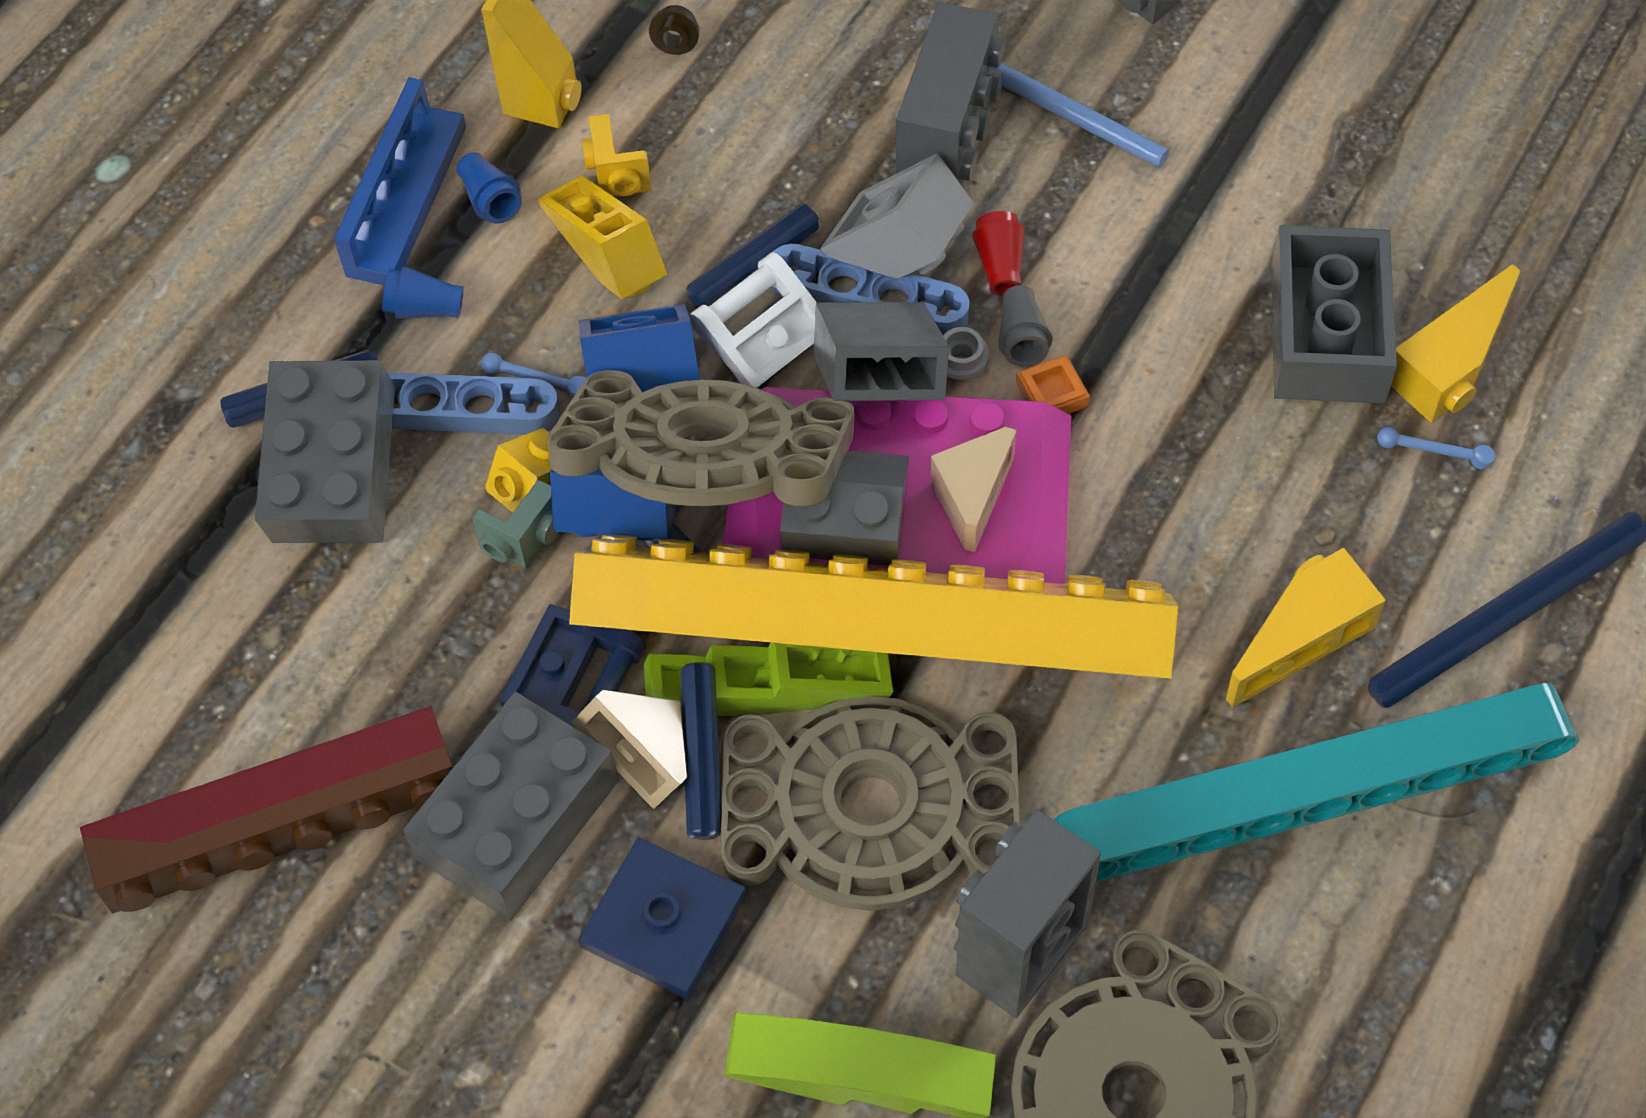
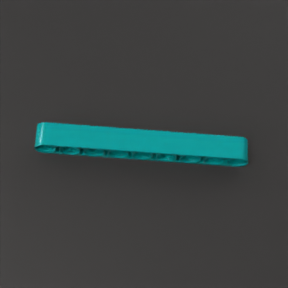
[1053,683,1579,883]

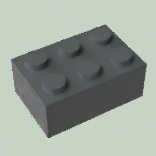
[896,1,1005,185]
[1271,225,1397,403]
[255,360,395,543]
[403,691,619,921]
[954,809,1101,1019]

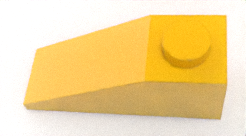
[481,0,581,129]
[537,175,668,299]
[1391,264,1520,423]
[1226,548,1386,708]

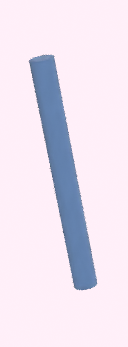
[996,63,1170,168]

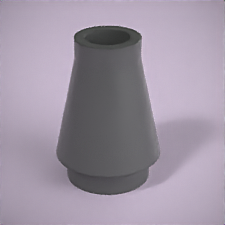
[998,285,1053,367]

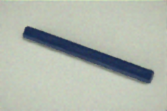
[1367,512,1646,708]

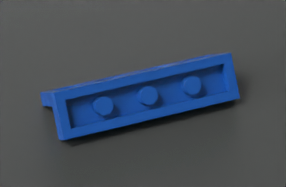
[334,77,466,286]

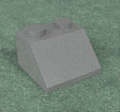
[821,153,974,279]

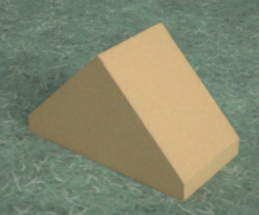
[931,427,1017,553]
[571,690,687,809]

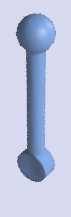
[481,353,586,398]
[1377,427,1495,470]

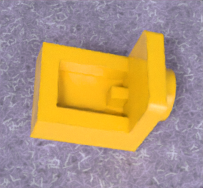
[581,114,652,196]
[485,428,551,512]

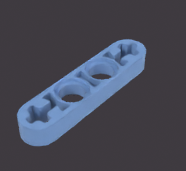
[771,244,970,335]
[387,372,560,435]

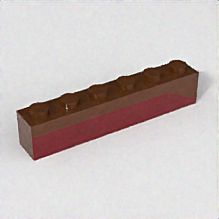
[80,706,453,914]

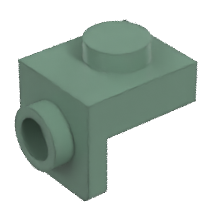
[472,480,560,569]

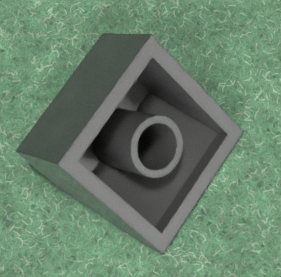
[780,451,909,566]

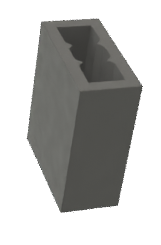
[813,302,949,401]

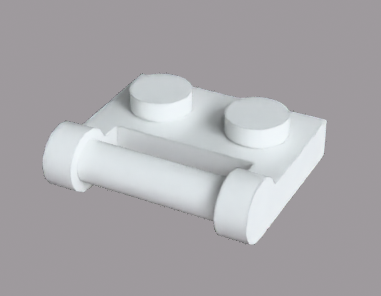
[689,252,816,388]

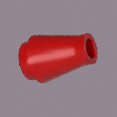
[972,211,1025,295]

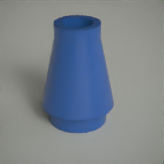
[456,152,522,224]
[382,266,464,319]

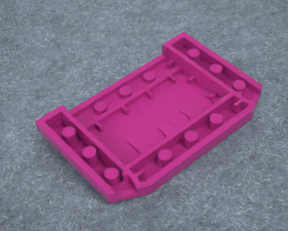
[723,387,1071,584]

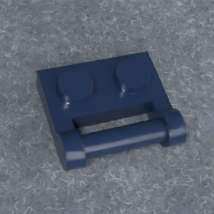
[500,604,646,728]

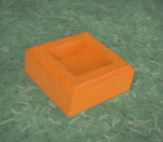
[1016,354,1090,414]

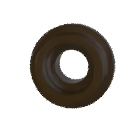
[649,5,700,55]

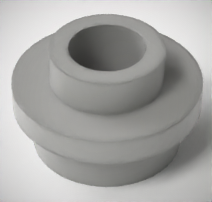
[943,327,989,380]

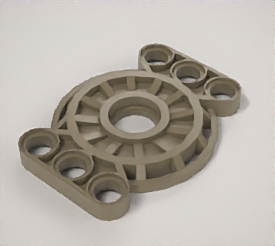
[548,370,854,506]
[721,696,1020,911]
[1011,930,1281,1118]

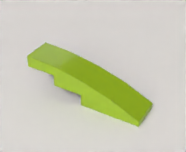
[644,642,893,717]
[723,1012,996,1118]

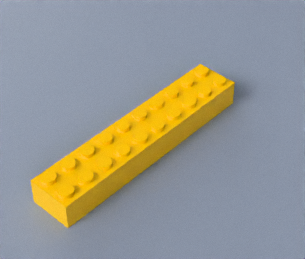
[569,534,1178,679]

